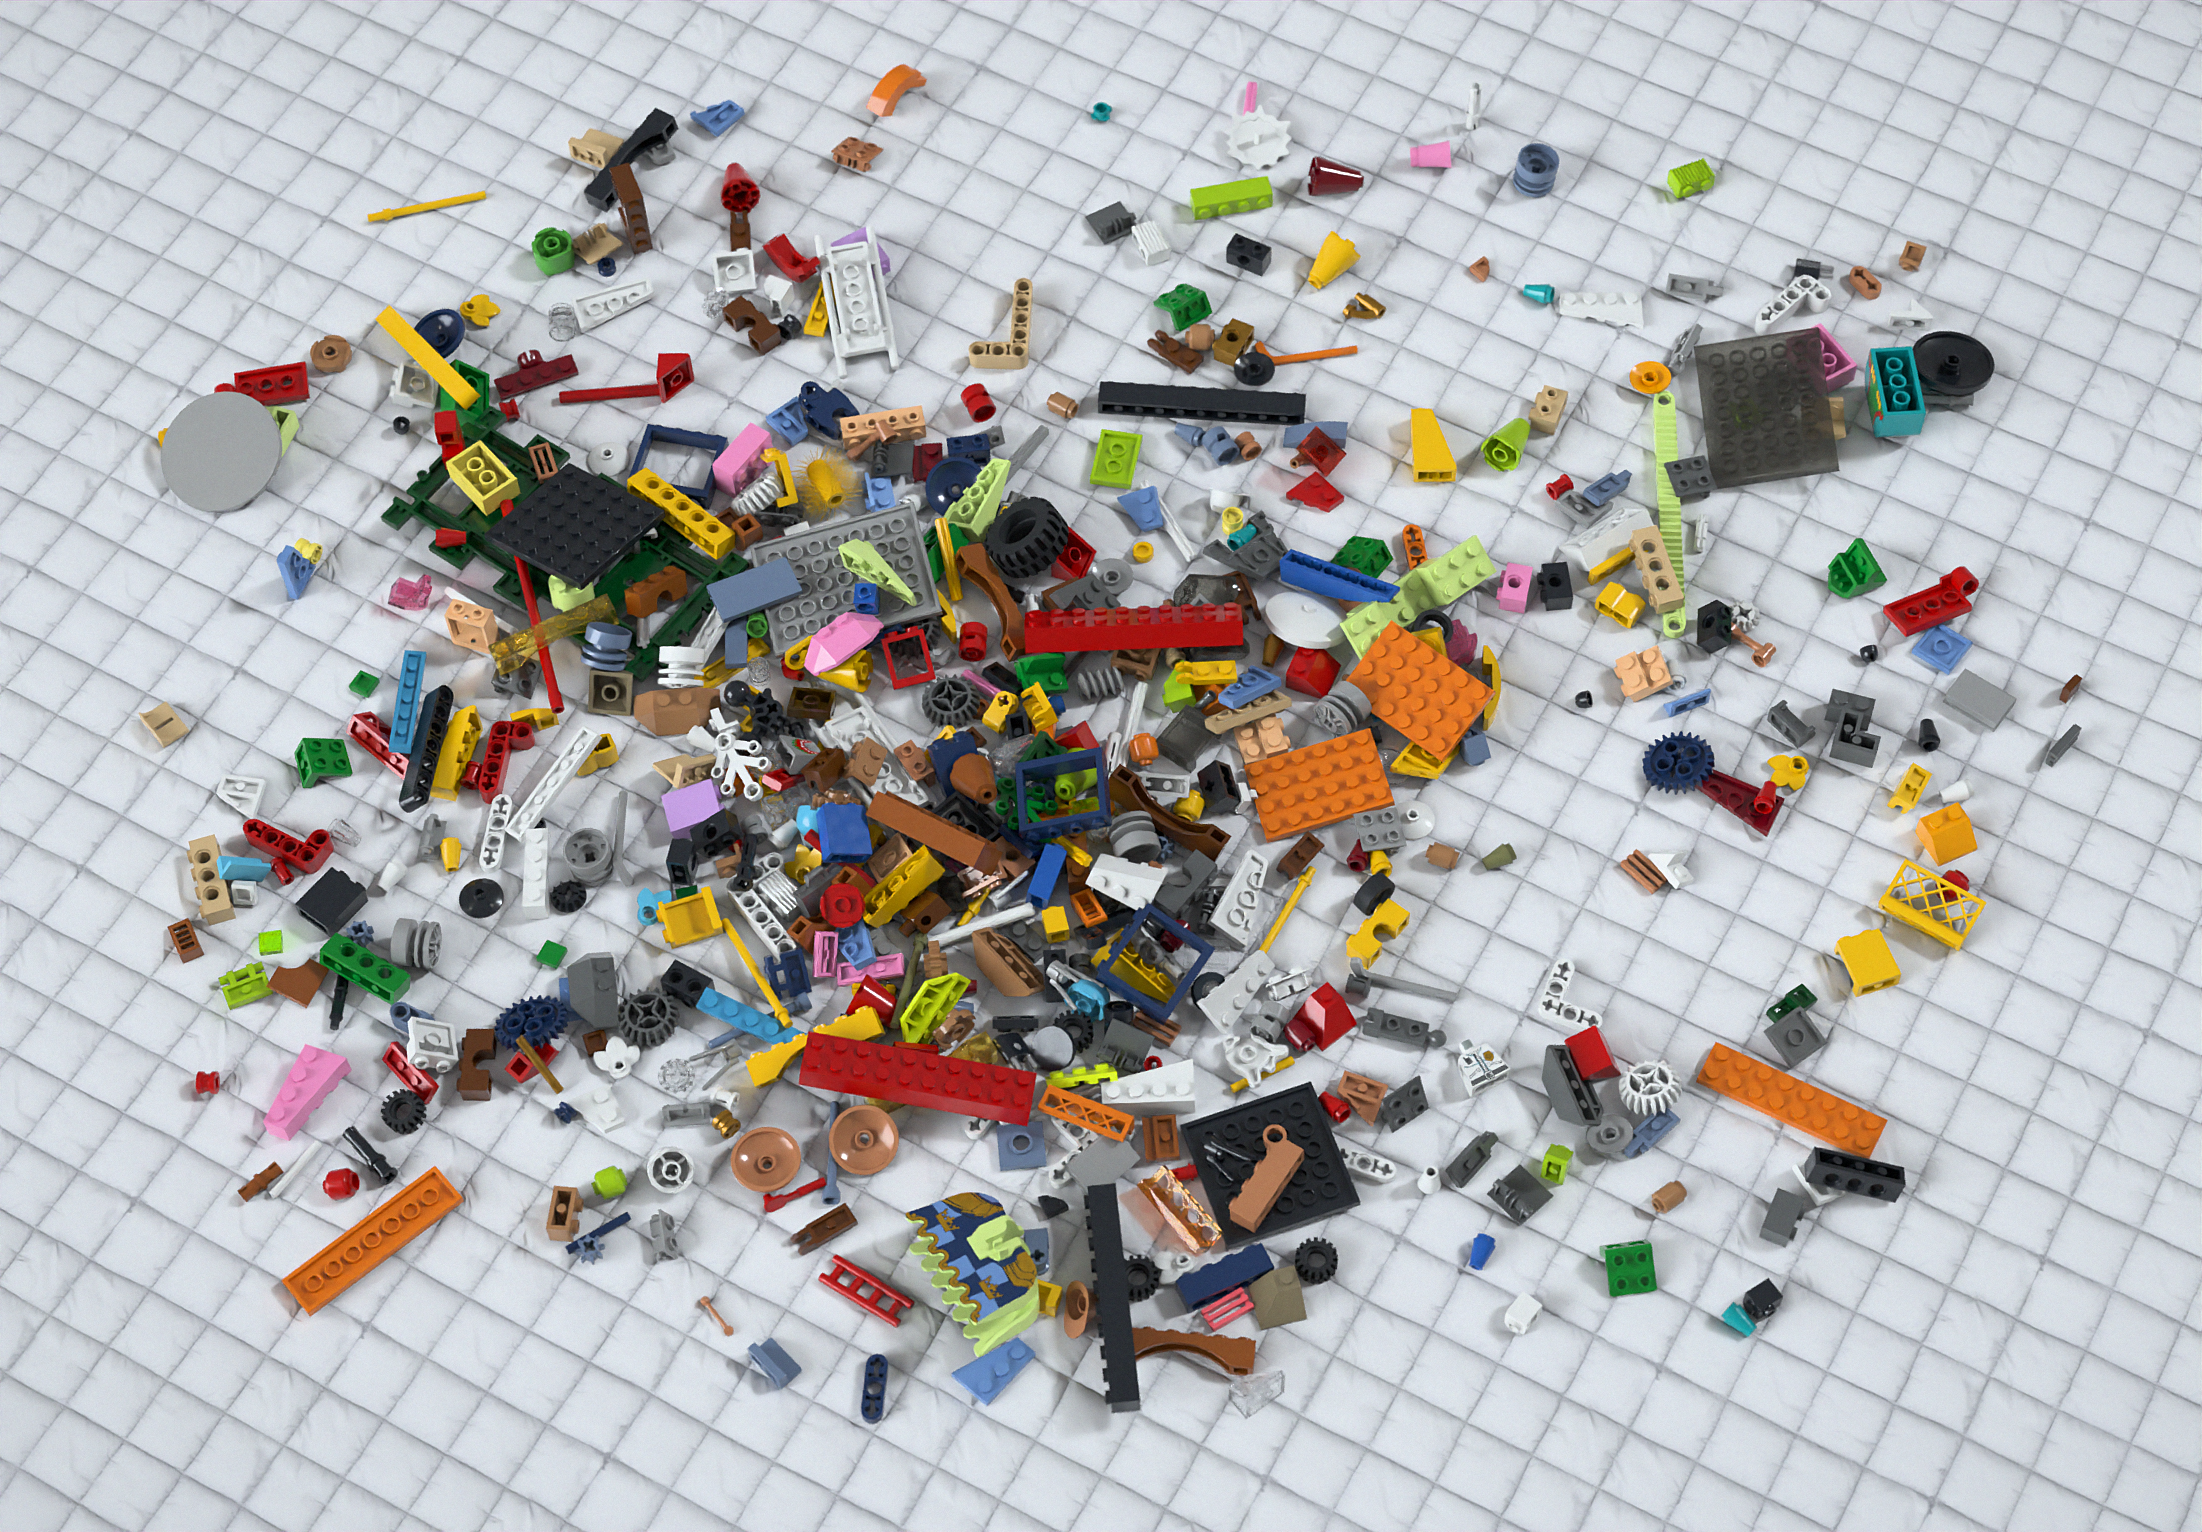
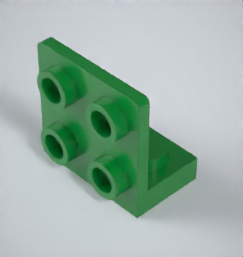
[1153,283,1213,332]
[1330,536,1393,579]
[294,738,353,789]
[1599,1239,1657,1297]

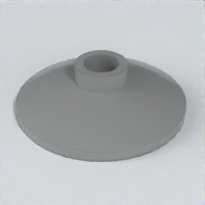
[1091,558,1133,595]
[1586,1114,1633,1154]

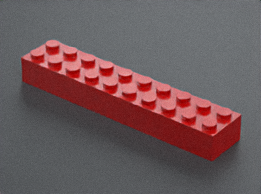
[1024,602,1243,653]
[798,1031,1037,1126]

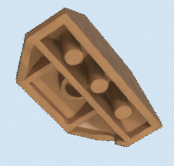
[633,687,721,736]
[972,927,1045,997]

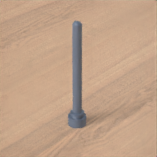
[709,992,812,1049]
[822,1101,841,1205]

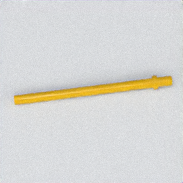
[1258,866,1316,954]
[721,918,793,1028]

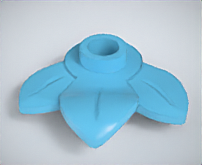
[637,888,672,926]

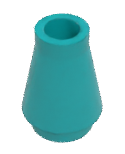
[1523,284,1555,304]
[1227,524,1257,551]
[1721,1302,1757,1337]

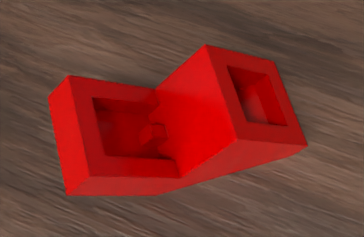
[505,1043,559,1084]

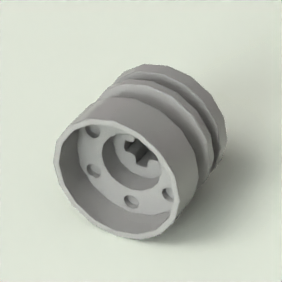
[1313,681,1372,737]
[1106,811,1161,865]
[563,828,615,886]
[391,918,442,969]

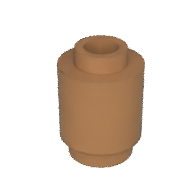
[1047,392,1079,419]
[1425,842,1460,869]
[1651,1180,1687,1214]

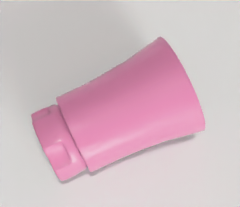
[1410,140,1451,168]

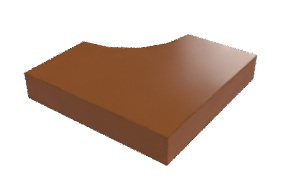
[267,958,330,1008]

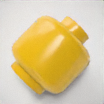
[1173,789,1205,822]

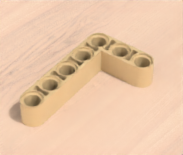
[969,278,1033,369]

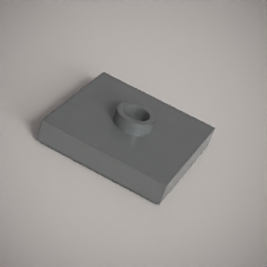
[1763,1005,1828,1069]

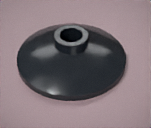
[1234,352,1275,386]
[459,878,504,918]

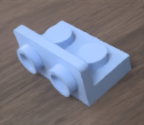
[861,472,896,513]

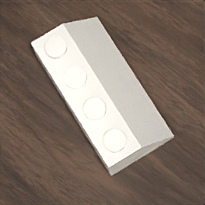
[1559,506,1654,572]

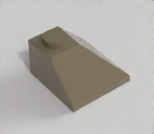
[588,667,633,716]
[1248,1265,1307,1331]

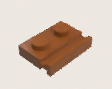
[1142,1114,1180,1163]

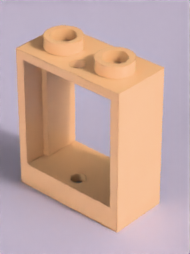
[444,598,501,655]

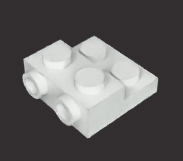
[712,248,757,295]
[389,361,439,409]
[406,1016,458,1073]

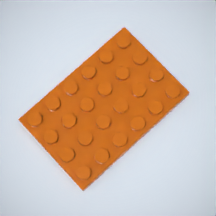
[1346,620,1496,763]
[1244,728,1395,843]

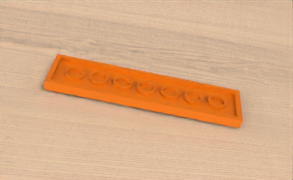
[1696,1042,1888,1159]
[281,1166,464,1317]

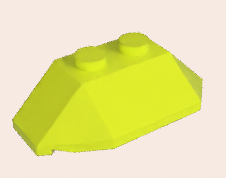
[900,973,971,1044]

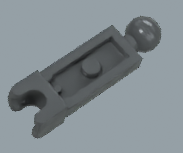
[1362,1007,1447,1048]

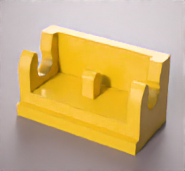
[1021,682,1059,732]
[1887,763,1932,814]

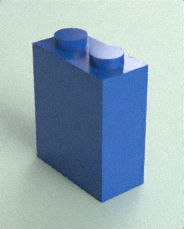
[816,802,873,863]
[1025,843,1067,910]

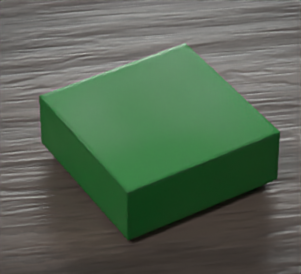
[349,670,380,698]
[536,940,568,969]

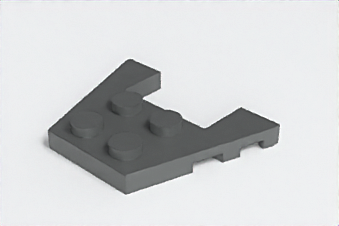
[1203,510,1288,582]
[1049,573,1121,657]

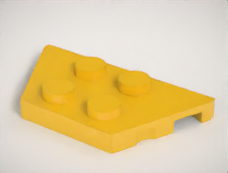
[1390,741,1460,779]

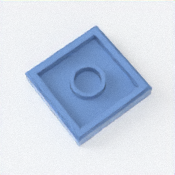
[1912,624,1973,675]

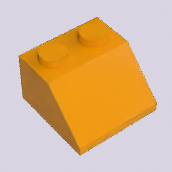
[1915,802,1978,867]

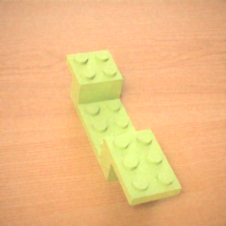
[1339,535,1497,661]

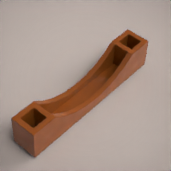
[955,543,1032,662]
[1132,1327,1256,1377]

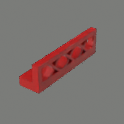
[346,711,410,780]

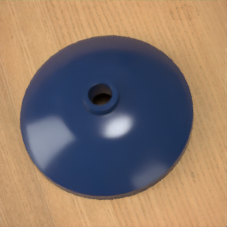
[414,309,465,359]
[925,457,982,517]

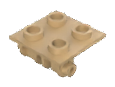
[572,223,623,265]

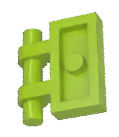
[218,962,273,1010]

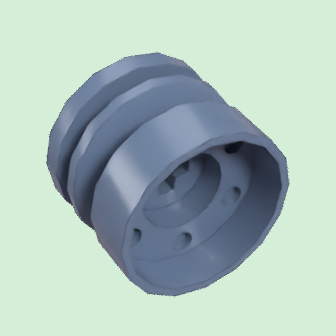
[1513,143,1559,197]
[580,622,632,671]

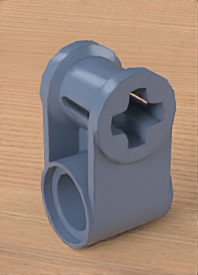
[390,1001,435,1034]
[1024,1228,1049,1276]

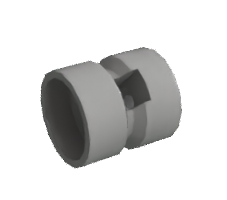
[1249,1000,1291,1044]

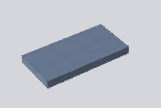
[706,557,803,623]

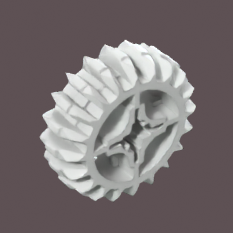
[731,472,785,517]
[1619,1059,1682,1116]

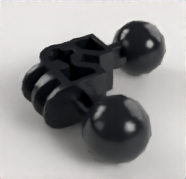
[724,680,790,758]

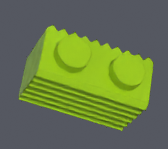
[1667,158,1715,198]

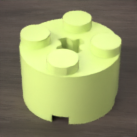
[548,575,595,614]

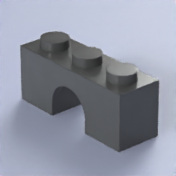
[1154,849,1218,920]

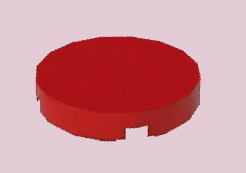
[820,882,865,928]

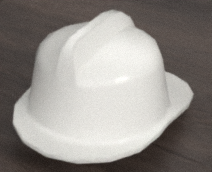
[1207,487,1256,514]

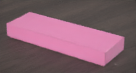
[836,953,905,987]

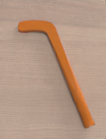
[1255,341,1358,366]

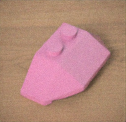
[804,612,884,676]

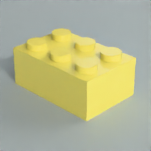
[446,440,521,516]

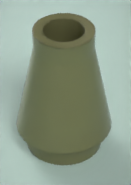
[1482,843,1517,871]

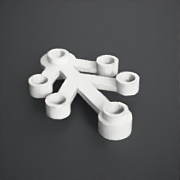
[711,732,772,801]

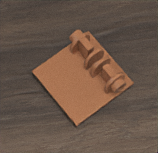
[831,137,883,172]

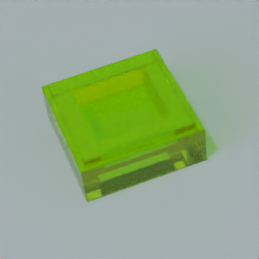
[258,930,283,956]

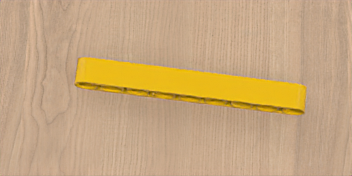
[375,305,481,410]

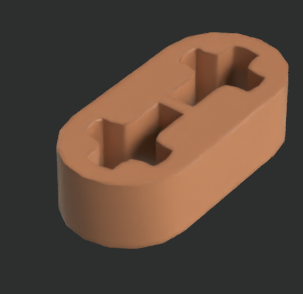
[1849,266,1882,300]

